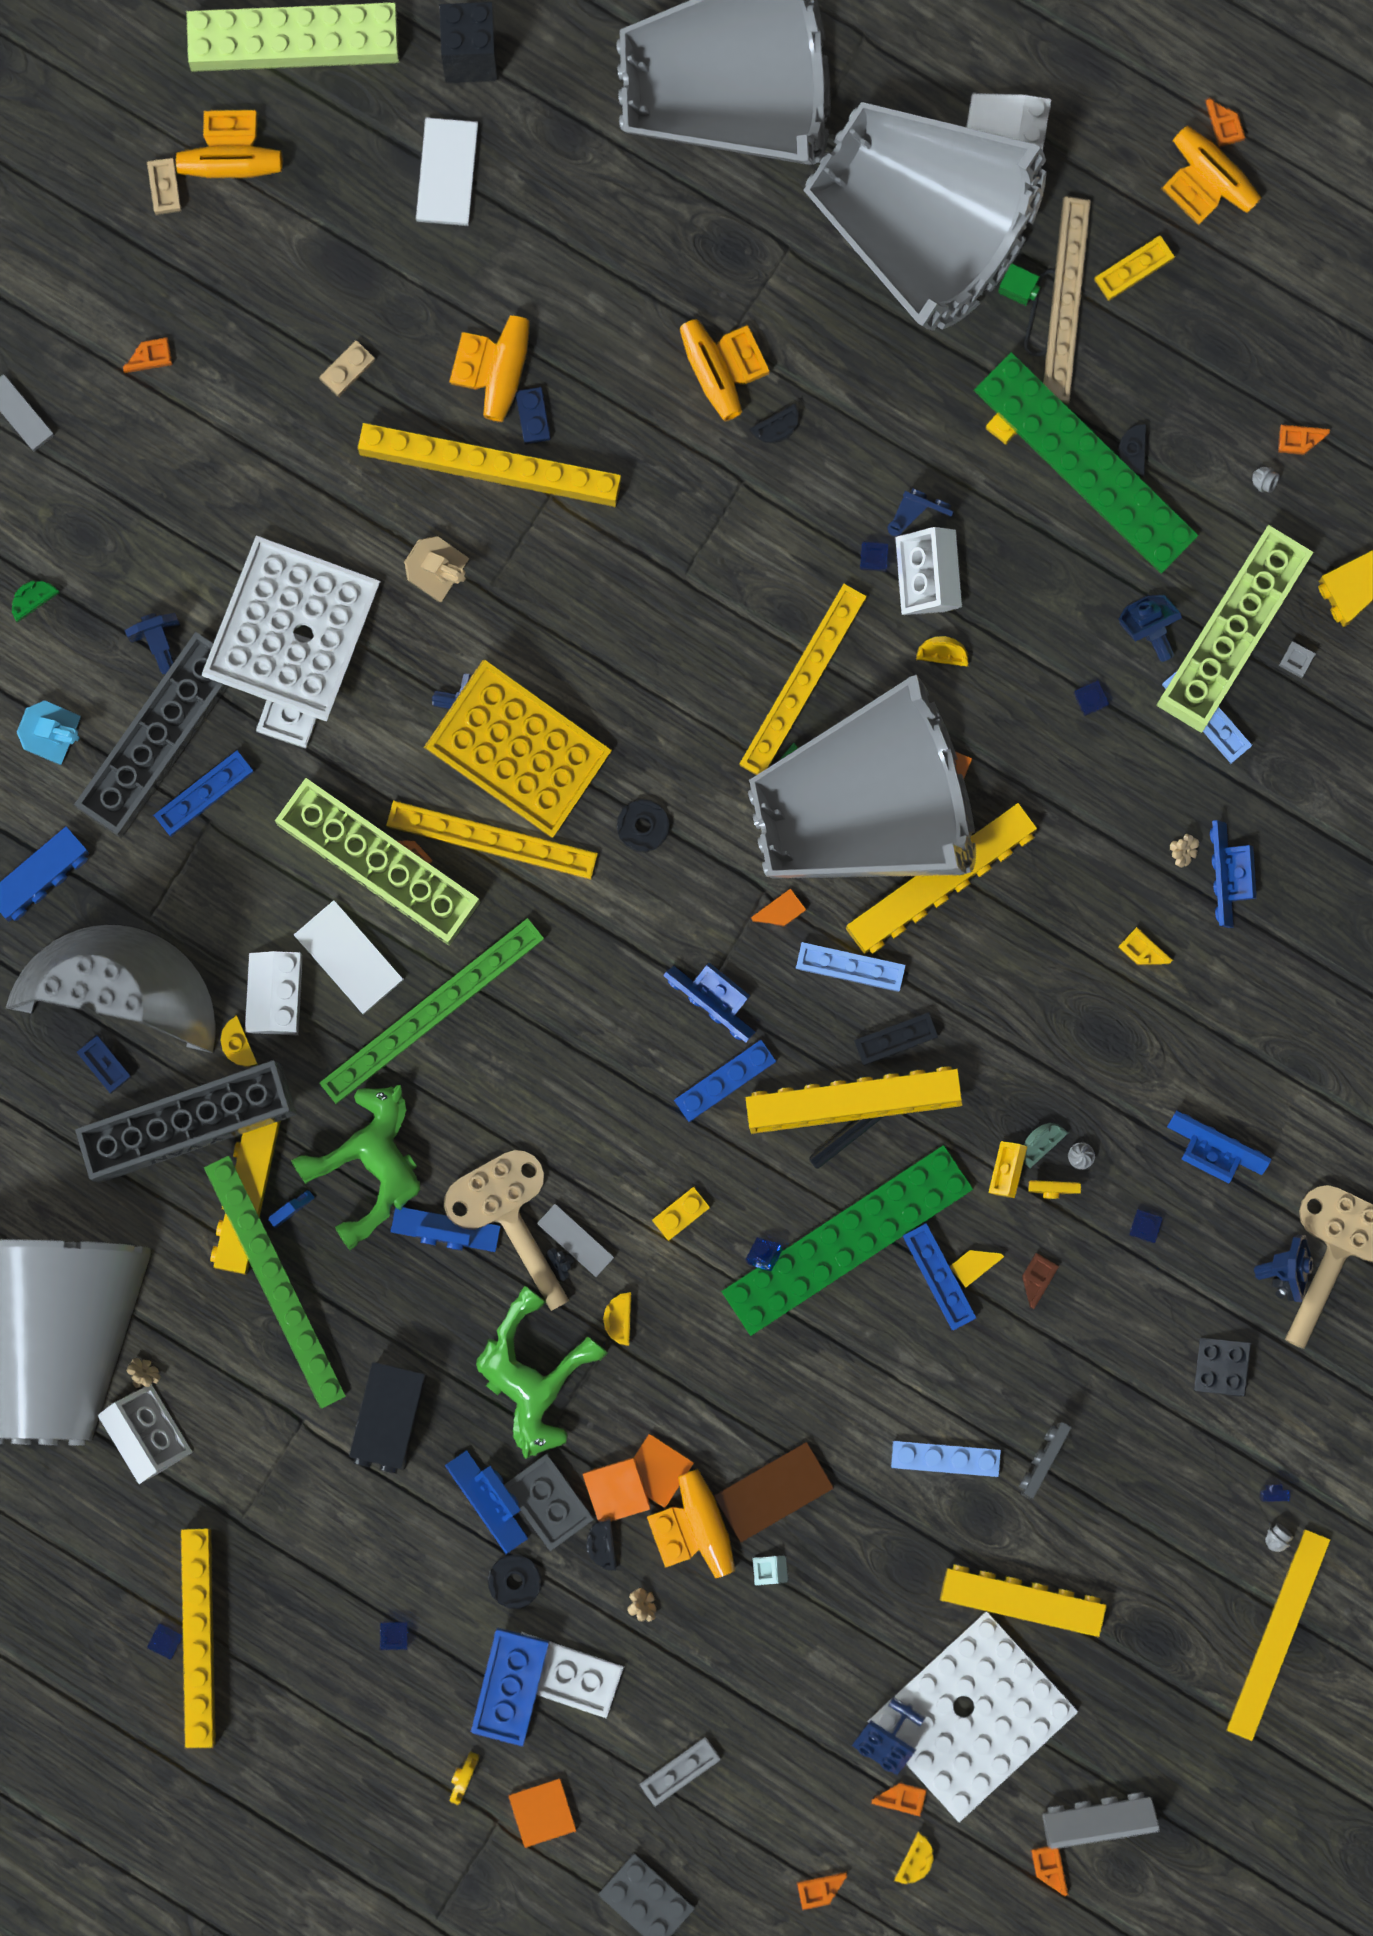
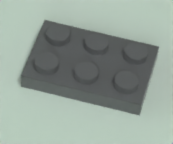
[1019,1422,1071,1499]
[504,1454,594,1551]
[598,1854,695,1936]

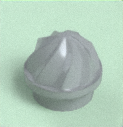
[1252,467,1279,493]
[1068,1143,1095,1169]
[1265,1524,1293,1552]

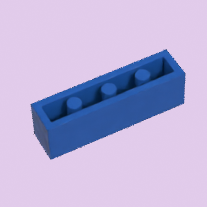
[0,827,90,922]

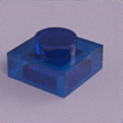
[860,542,888,572]
[1073,681,1109,716]
[1129,1209,1162,1244]
[746,1237,783,1271]
[1260,1485,1290,1502]
[380,1622,408,1650]
[147,1623,183,1660]

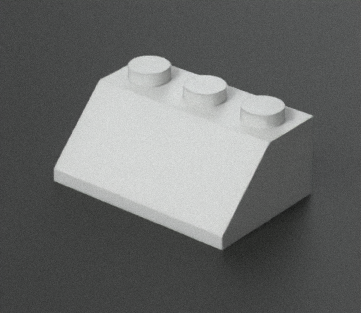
[896,527,962,615]
[245,951,303,1035]
[98,1384,192,1484]

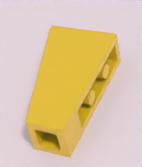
[1318,550,1373,627]

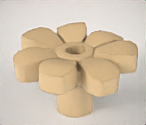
[1170,834,1199,868]
[127,1358,161,1388]
[628,1588,656,1622]

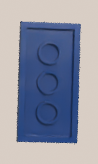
[471,1627,550,1746]

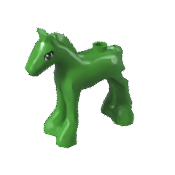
[291,1085,420,1251]
[476,1286,608,1459]

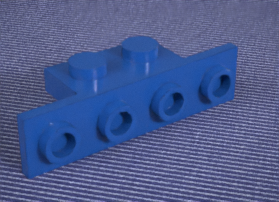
[1210,820,1257,928]
[663,963,756,1043]
[1167,1111,1272,1184]
[391,1207,501,1252]
[445,1451,528,1554]

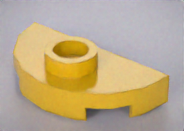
[916,636,968,667]
[220,1016,258,1067]
[1028,1180,1081,1199]
[603,1292,631,1346]
[449,1751,479,1805]
[894,1832,933,1884]

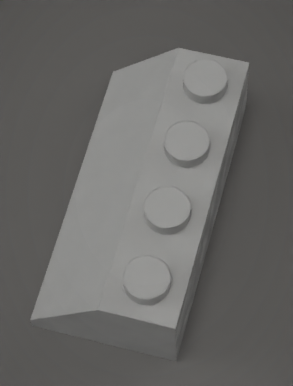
[1042,1792,1159,1849]

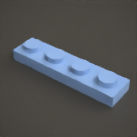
[1162,672,1252,764]
[796,942,905,992]
[891,1441,1000,1477]

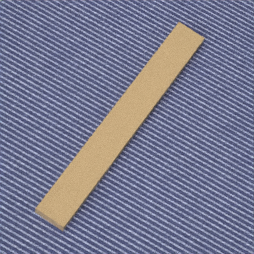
[1044,196,1090,405]

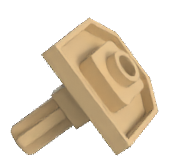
[404,536,469,602]

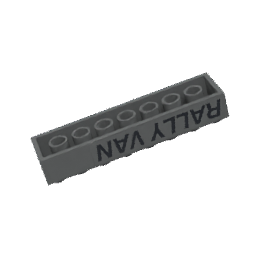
[74,632,228,838]
[75,1060,297,1183]

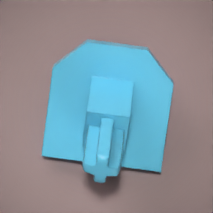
[17,701,81,765]

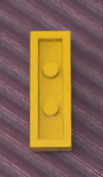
[1094,236,1175,301]

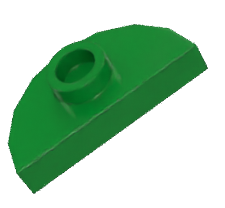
[12,581,60,623]

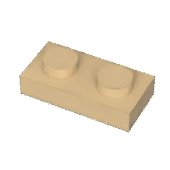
[147,158,181,215]
[319,341,375,397]

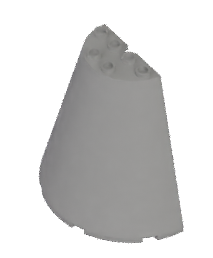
[617,0,830,165]
[804,102,1046,330]
[748,675,976,879]
[6,925,216,1053]
[0,1240,151,1446]

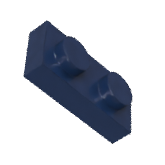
[516,387,550,444]
[77,1036,131,1094]

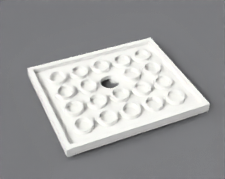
[202,536,380,722]
[868,1612,1078,1822]

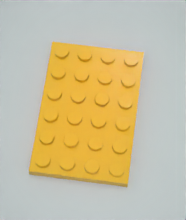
[424,660,612,838]

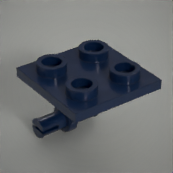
[887,488,954,536]
[852,1697,926,1775]

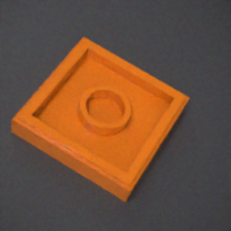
[634,1434,694,1508]
[583,1457,651,1521]
[508,1779,576,1848]

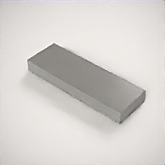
[0,375,54,452]
[537,1204,614,1277]
[639,1737,721,1806]

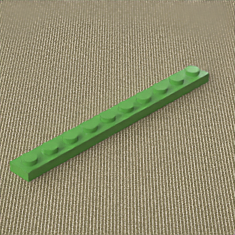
[320,918,544,1105]
[204,1156,346,1408]

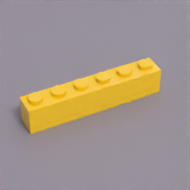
[210,1121,281,1275]
[940,1565,1106,1637]

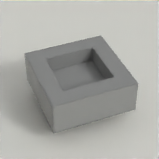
[1279,641,1315,678]

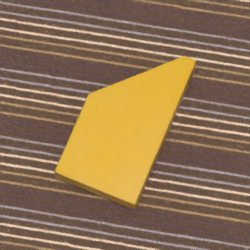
[1118,927,1173,965]
[949,1250,1004,1288]

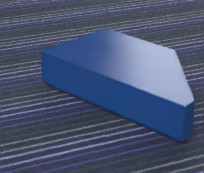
[268,1191,315,1228]

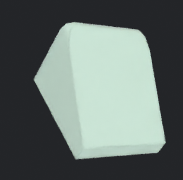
[753,1556,788,1585]

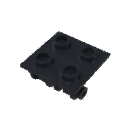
[1194,1338,1251,1397]

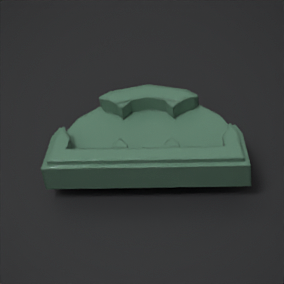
[1024,1123,1068,1168]

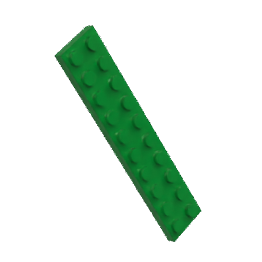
[974,352,1199,574]
[721,1145,973,1337]

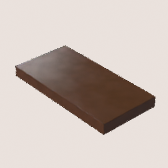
[714,1442,834,1542]

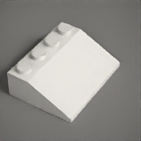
[967,94,1051,150]

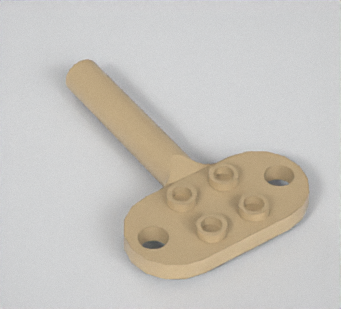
[444,1150,569,1311]
[1285,1185,1373,1349]

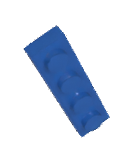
[154,751,254,837]
[674,1040,776,1122]
[902,1224,976,1331]

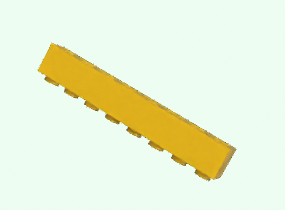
[846,803,1037,954]
[746,1067,962,1134]
[181,1529,215,1748]

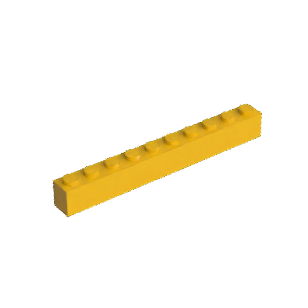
[358,423,621,507]

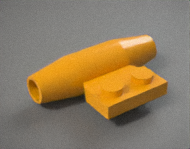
[176,110,283,178]
[1162,125,1261,225]
[450,316,530,422]
[680,319,770,421]
[647,1469,735,1578]

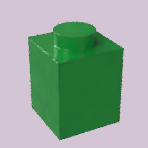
[998,264,1041,306]

